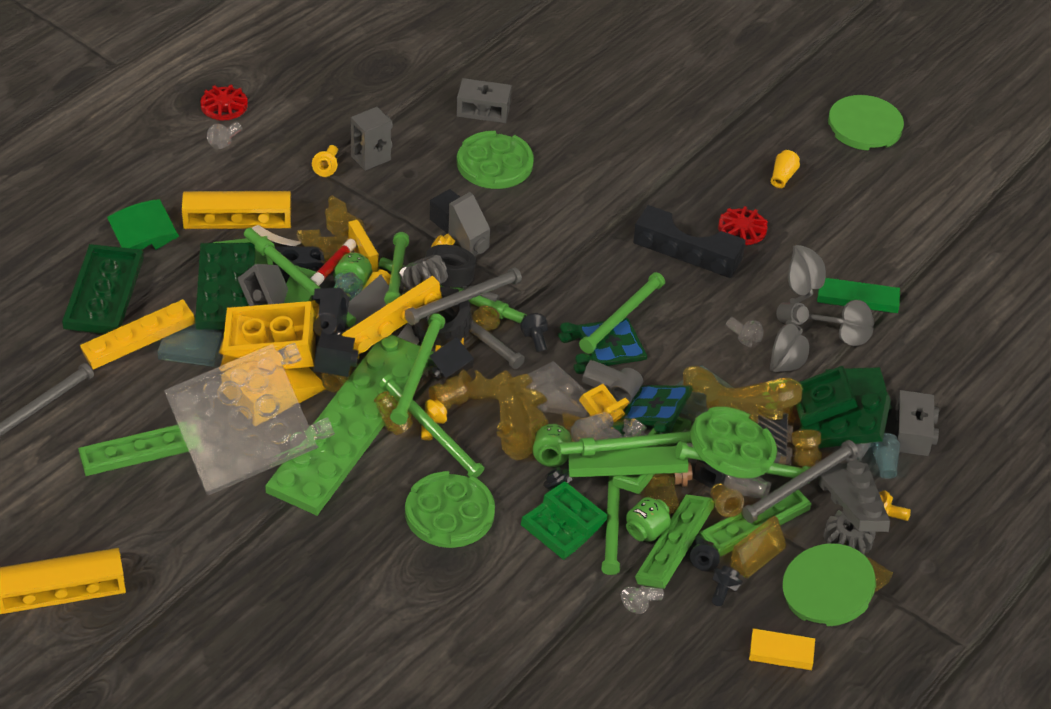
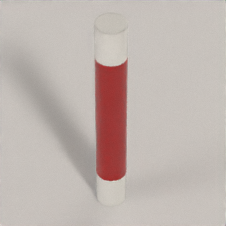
[310,239,357,286]

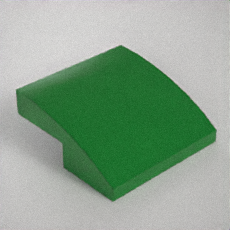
[107,199,179,250]
[521,481,608,560]

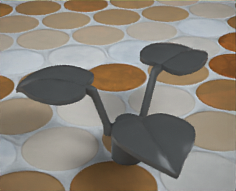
[770,245,874,372]

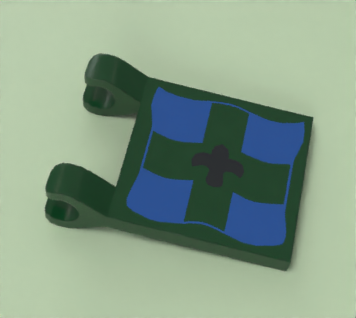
[558,318,648,374]
[612,385,693,438]

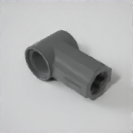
[582,360,643,404]

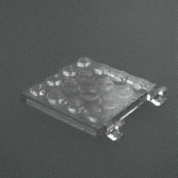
[164,343,335,496]

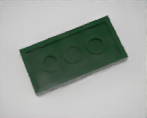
[195,243,256,330]
[62,244,144,334]

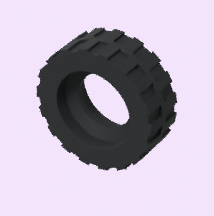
[411,286,472,347]

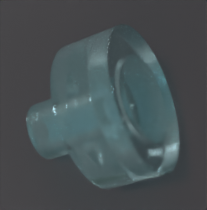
[334,272,363,301]

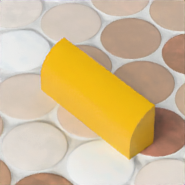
[182,191,291,229]
[0,548,126,614]

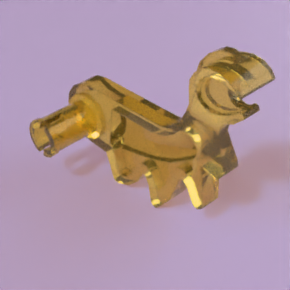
[683,366,802,424]
[457,369,549,460]

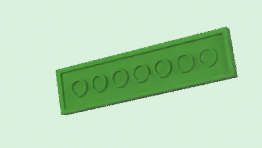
[265,334,434,516]

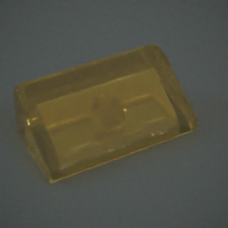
[730,516,786,578]

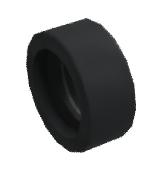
[425,244,476,288]

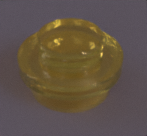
[473,305,500,330]

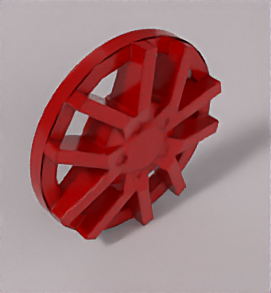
[200,85,248,120]
[718,206,768,245]

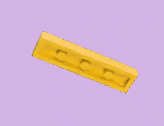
[342,276,442,355]
[80,299,195,370]

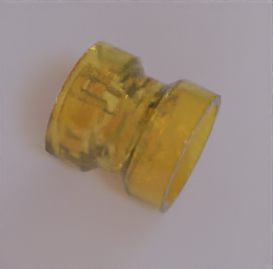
[429,376,468,410]
[792,430,822,466]

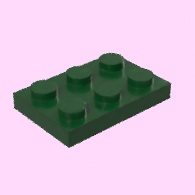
[796,392,891,450]

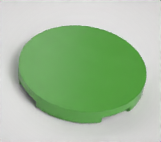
[828,95,904,150]
[457,131,534,189]
[690,407,777,478]
[405,471,495,548]
[783,544,876,626]

